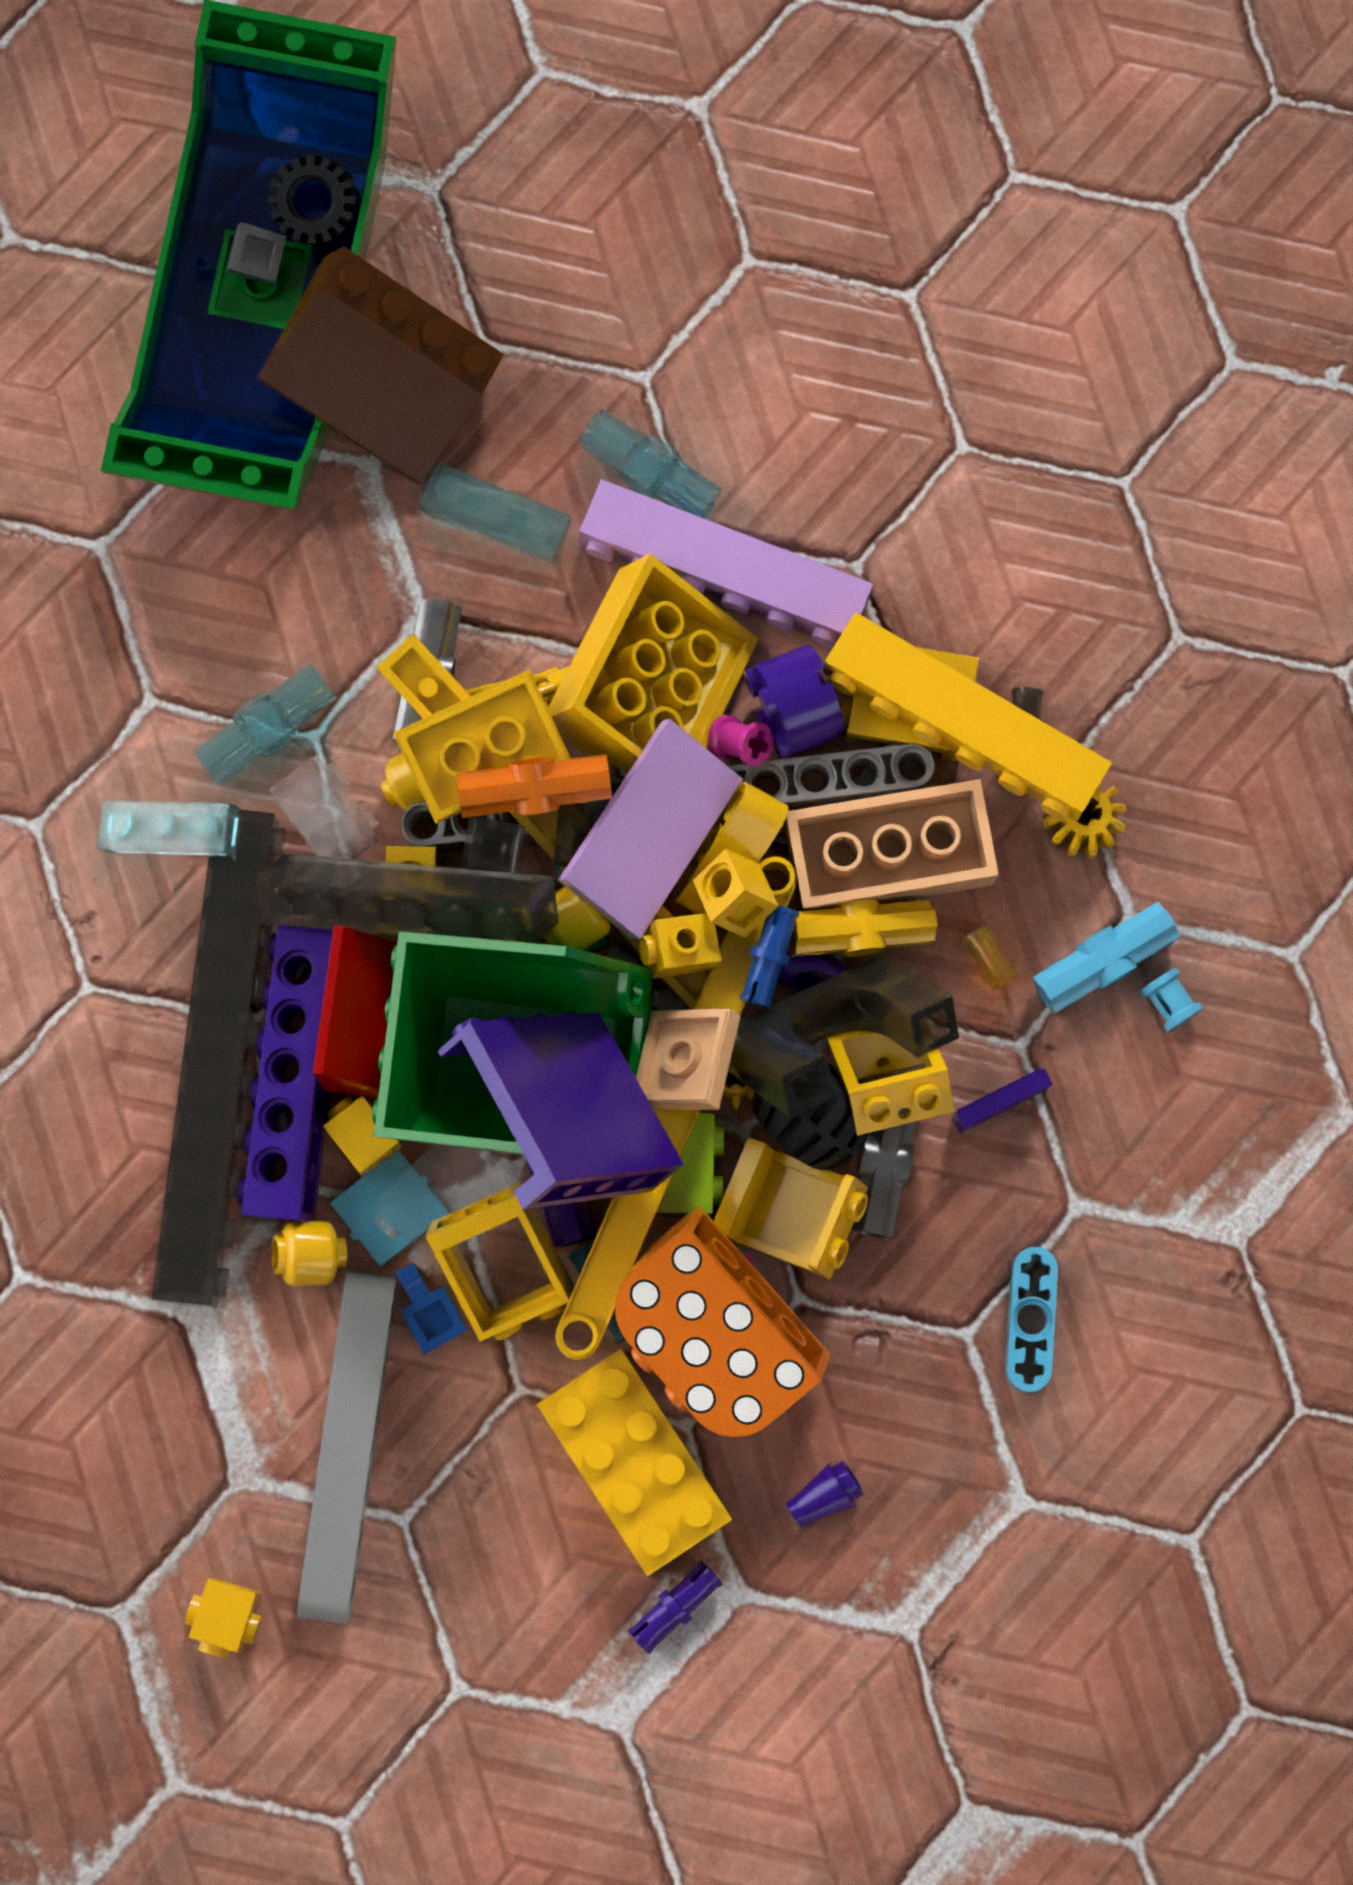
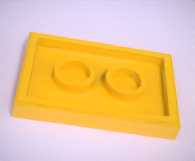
[393,669,571,824]

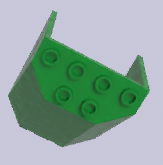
[372,931,660,1155]

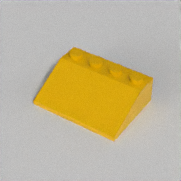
[548,553,759,772]

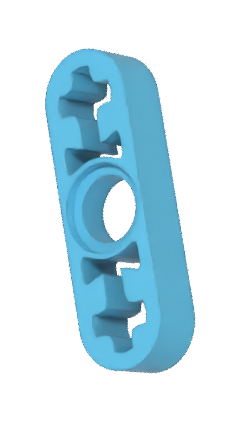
[1005,1247,1058,1393]

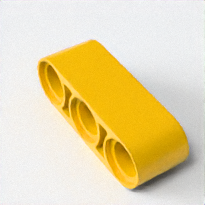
[671,781,788,914]

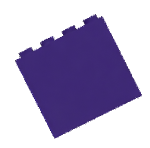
[438,1011,684,1210]

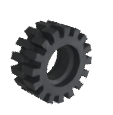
[268,155,359,244]

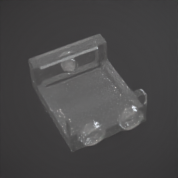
[372,1144,520,1277]

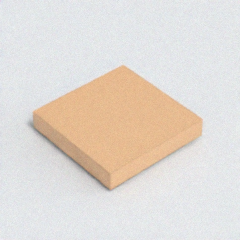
[636,1009,741,1110]

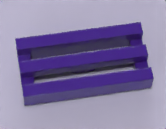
[952,1068,1052,1134]

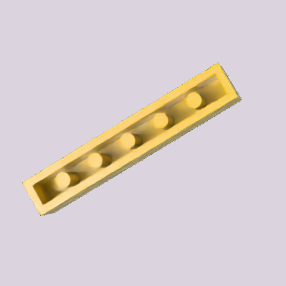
[822,612,1112,822]

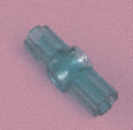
[579,408,721,519]
[192,663,336,787]

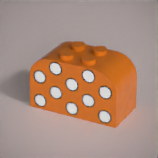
[615,1204,832,1437]

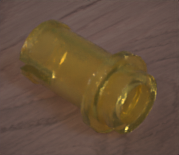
[962,925,1018,991]

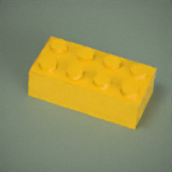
[536,1349,732,1577]

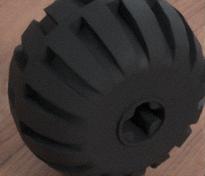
[752,1051,870,1170]

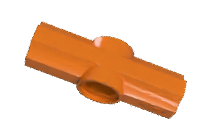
[456,754,612,818]

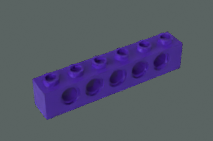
[238,919,340,1223]

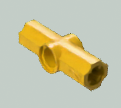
[788,899,938,957]

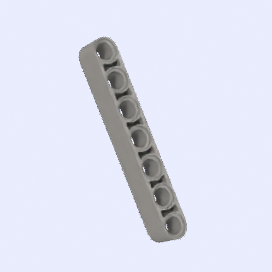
[297,1271,398,1625]

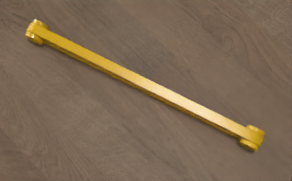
[555,856,797,1361]

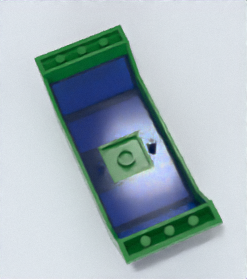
[101,0,397,511]

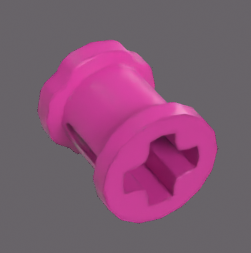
[708,715,774,767]

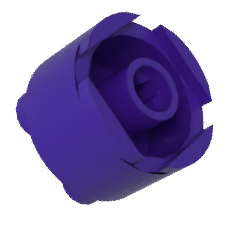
[743,644,845,759]

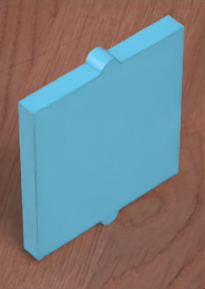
[330,1150,449,1268]

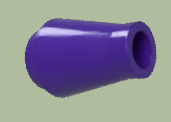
[786,1460,864,1528]

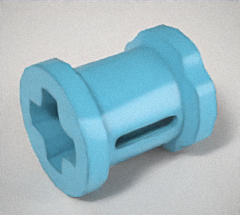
[1140,968,1204,1033]

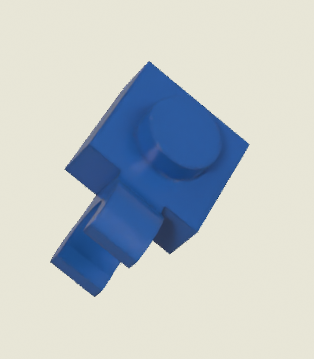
[396,1263,468,1355]

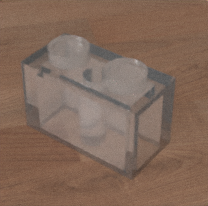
[269,755,379,876]

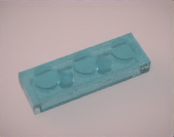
[419,462,571,564]
[97,801,240,856]

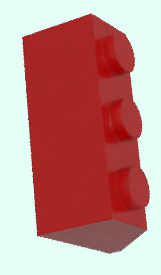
[313,925,397,1098]

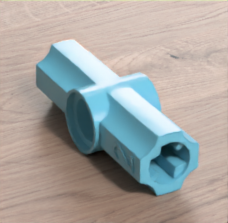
[1032,902,1181,1015]

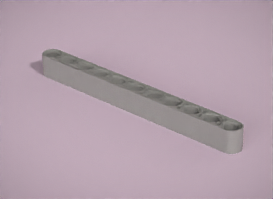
[401,744,935,854]

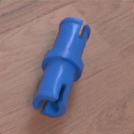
[739,905,800,1008]

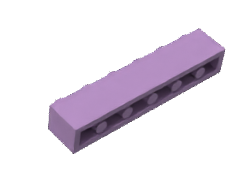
[579,479,873,649]

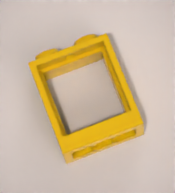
[825,1010,955,1136]
[425,1181,574,1342]

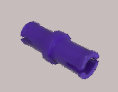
[628,1560,723,1655]

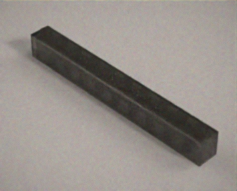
[151,807,286,1309]

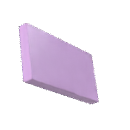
[558,719,743,940]

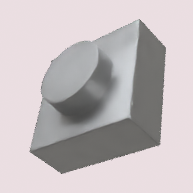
[226,222,287,285]

